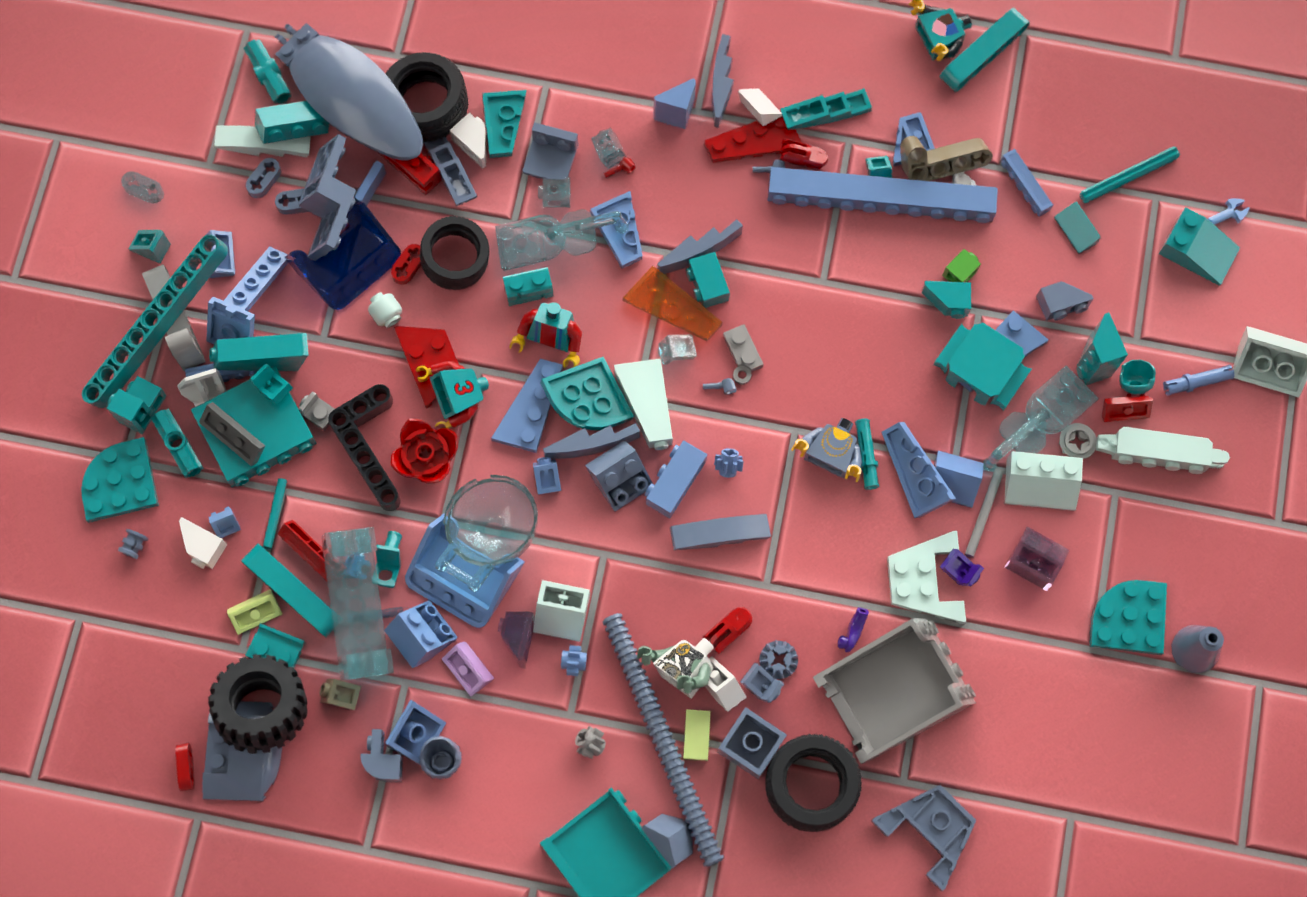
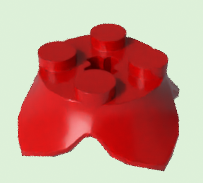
[390,419,458,484]

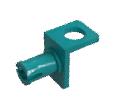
[371,531,402,588]

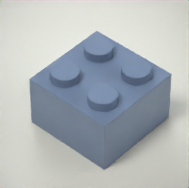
[717,707,787,779]

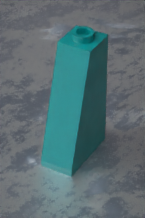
[209,333,309,371]

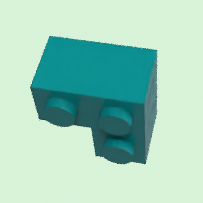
[106,376,167,435]

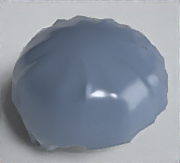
[419,736,462,780]

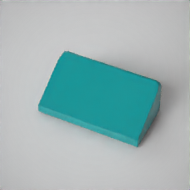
[1054,201,1101,254]

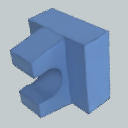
[208,506,241,538]

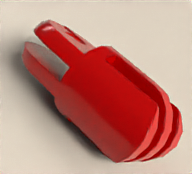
[780,138,828,170]
[702,607,752,654]

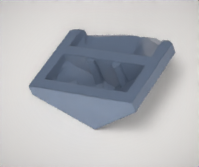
[642,814,693,868]

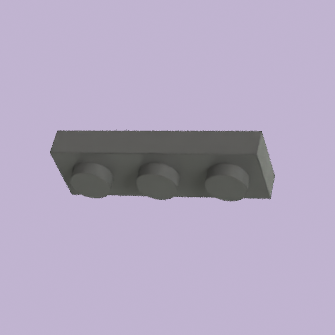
[199,402,265,466]

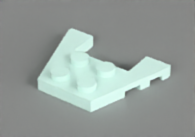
[887,531,966,624]

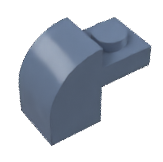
[361,729,403,782]

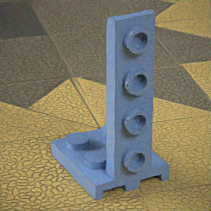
[206,246,290,344]

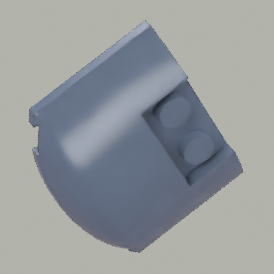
[202,701,282,801]

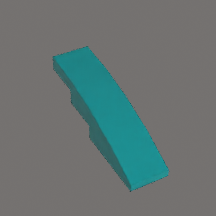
[780,88,872,130]

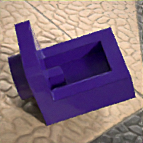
[940,549,984,587]

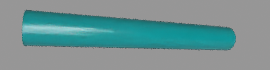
[263,478,287,549]

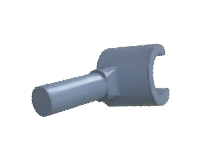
[753,160,785,173]
[703,378,737,395]

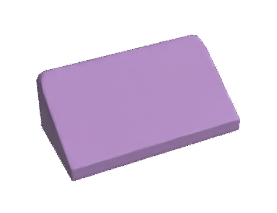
[442,641,494,697]

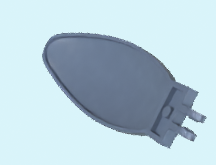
[274,23,423,160]

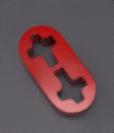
[391,244,421,285]
[175,743,195,791]

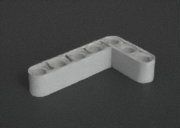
[142,264,206,371]

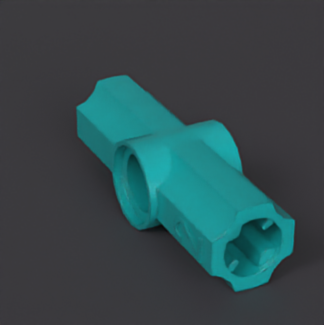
[243,39,292,104]
[151,408,204,478]

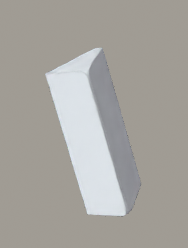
[738,89,782,126]

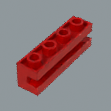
[376,151,442,195]

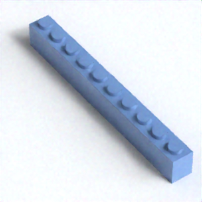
[768,167,998,223]

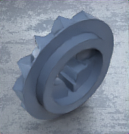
[759,640,798,679]

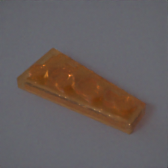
[623,266,723,341]

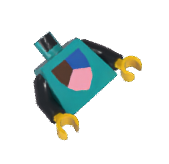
[908,0,972,62]

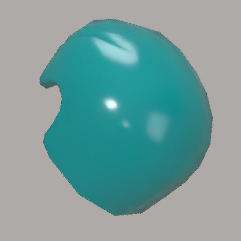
[1119,360,1156,395]

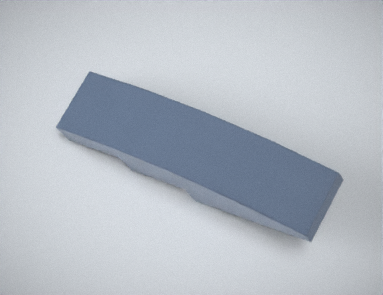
[712,33,734,128]
[423,137,477,206]
[657,219,743,275]
[543,423,640,459]
[670,514,771,550]

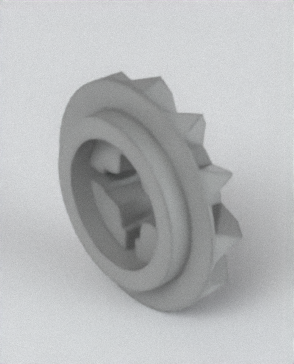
[1059,423,1097,459]

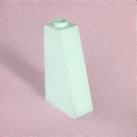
[614,359,673,450]

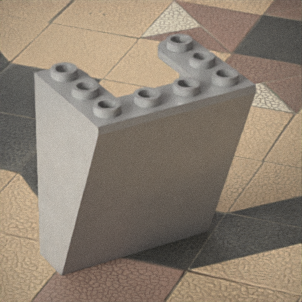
[813,618,976,764]

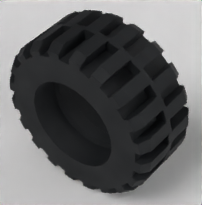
[208,654,308,754]

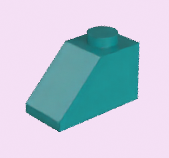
[922,281,971,319]

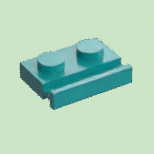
[245,623,306,668]

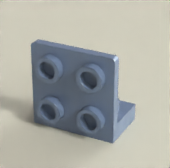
[523,122,578,185]

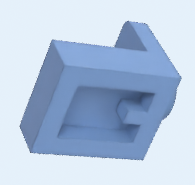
[533,457,561,495]

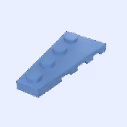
[959,310,1049,392]
[491,359,563,453]
[882,422,956,518]

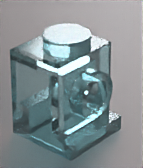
[591,128,627,169]
[538,177,571,208]

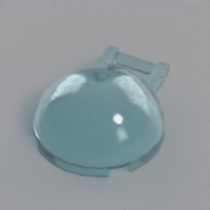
[435,475,538,592]

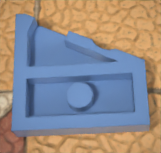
[893,112,935,166]

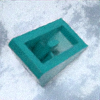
[128,230,171,264]

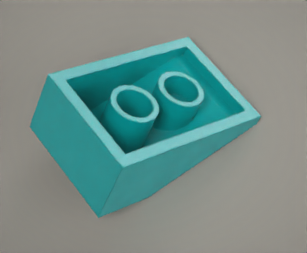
[1159,207,1240,286]

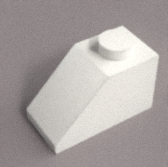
[450,113,487,169]
[179,517,227,569]
[705,656,746,712]

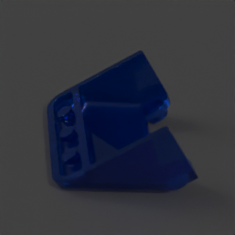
[284,200,401,310]

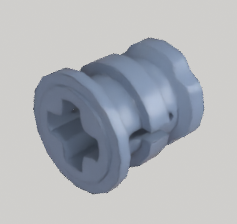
[117,529,149,559]

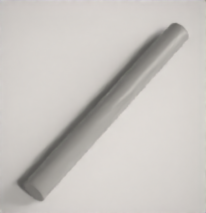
[965,469,1004,558]

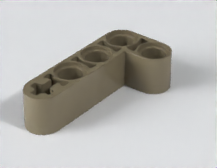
[900,136,993,181]

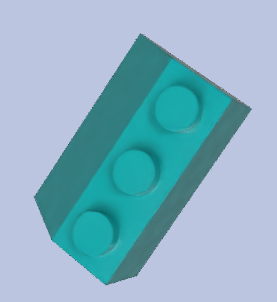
[1076,312,1128,386]

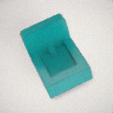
[250,364,293,405]

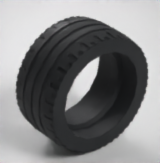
[420,216,490,290]

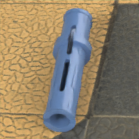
[1163,365,1235,396]

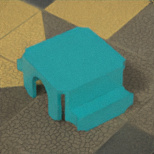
[933,322,1032,411]

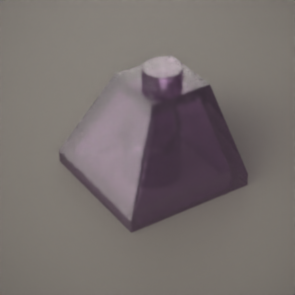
[498,612,535,669]

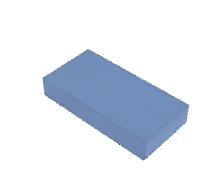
[354,161,386,210]

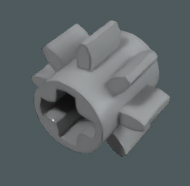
[575,726,606,759]

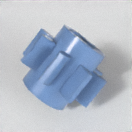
[714,448,744,478]
[561,645,587,676]

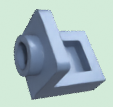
[740,663,784,703]

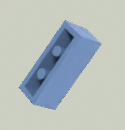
[645,440,708,519]

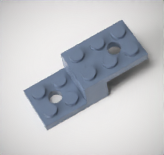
[298,134,356,261]

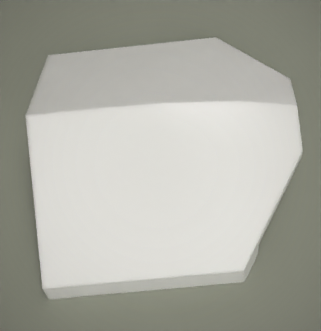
[177,368,227,407]

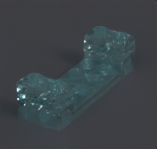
[321,527,394,681]

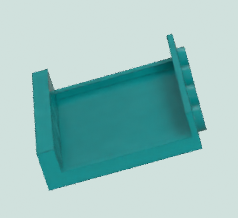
[190,366,317,487]
[540,788,672,897]

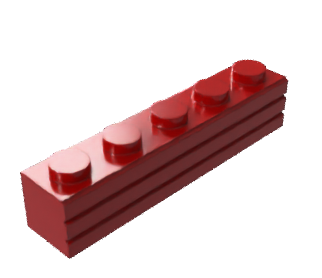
[277,520,345,584]

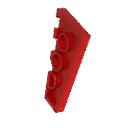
[704,116,802,163]

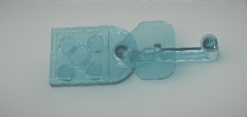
[495,210,629,271]
[983,366,1099,471]

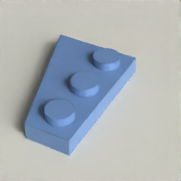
[590,191,643,269]

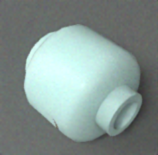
[368,292,402,328]

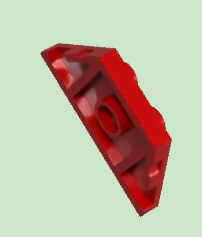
[394,326,459,409]

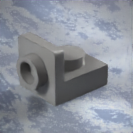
[299,391,334,431]

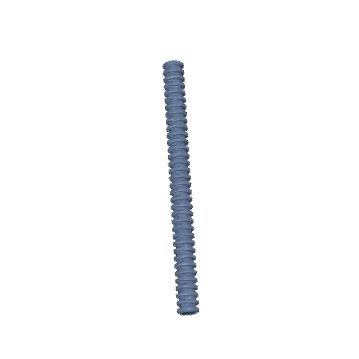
[602,613,724,867]

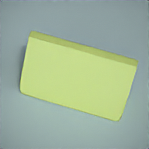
[227,589,282,635]

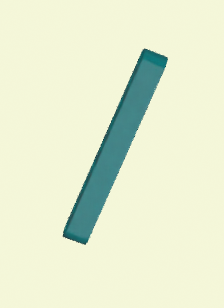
[82,235,228,408]

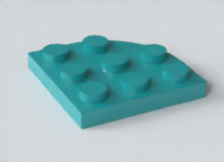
[540,356,634,431]
[81,437,159,523]
[1089,580,1167,655]

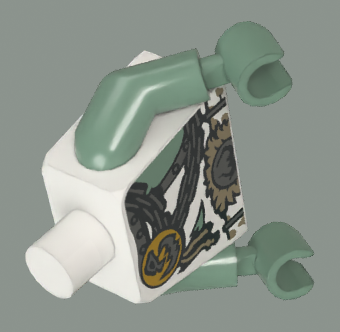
[637,638,714,698]

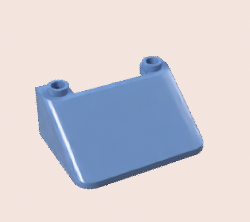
[405,514,525,628]

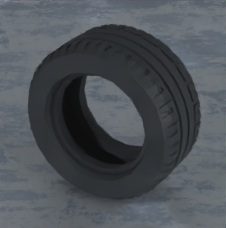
[386,52,469,142]
[765,734,862,832]

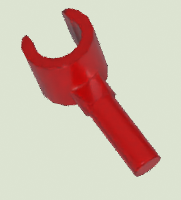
[604,157,636,178]

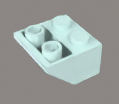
[533,580,590,642]

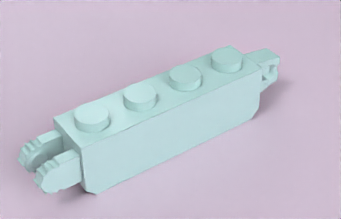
[1096,427,1230,474]

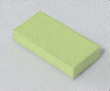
[683,709,711,761]

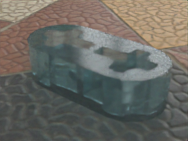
[121,171,164,203]

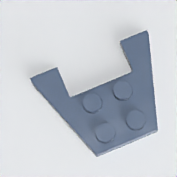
[871,785,976,891]

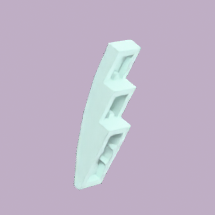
[214,125,311,157]

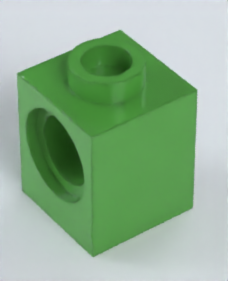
[942,249,981,282]

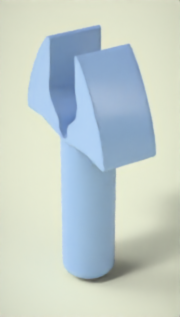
[1208,198,1249,225]

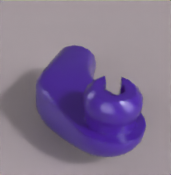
[837,607,869,652]

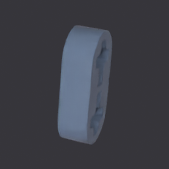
[246,158,281,198]
[275,189,309,215]

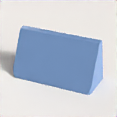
[206,230,235,278]

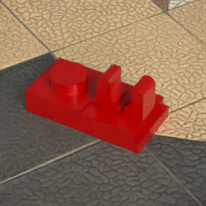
[1102,394,1153,422]

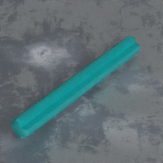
[1079,147,1180,203]

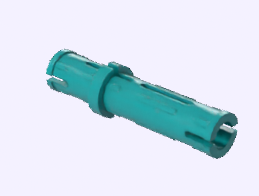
[855,418,880,490]

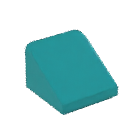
[866,156,892,178]

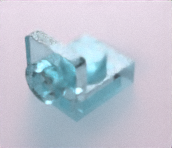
[658,334,697,365]

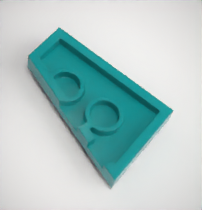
[482,90,527,158]

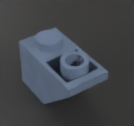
[1036,281,1094,321]

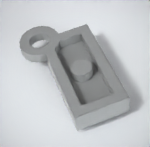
[723,324,764,385]

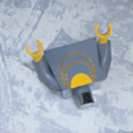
[791,418,862,482]

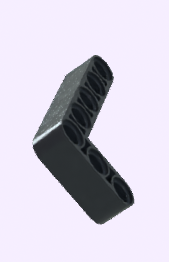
[328,384,401,511]

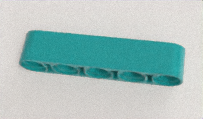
[939,8,1030,92]
[241,543,343,637]

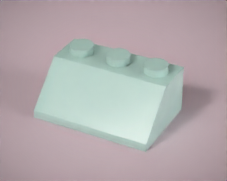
[1233,326,1307,397]
[1004,451,1083,511]

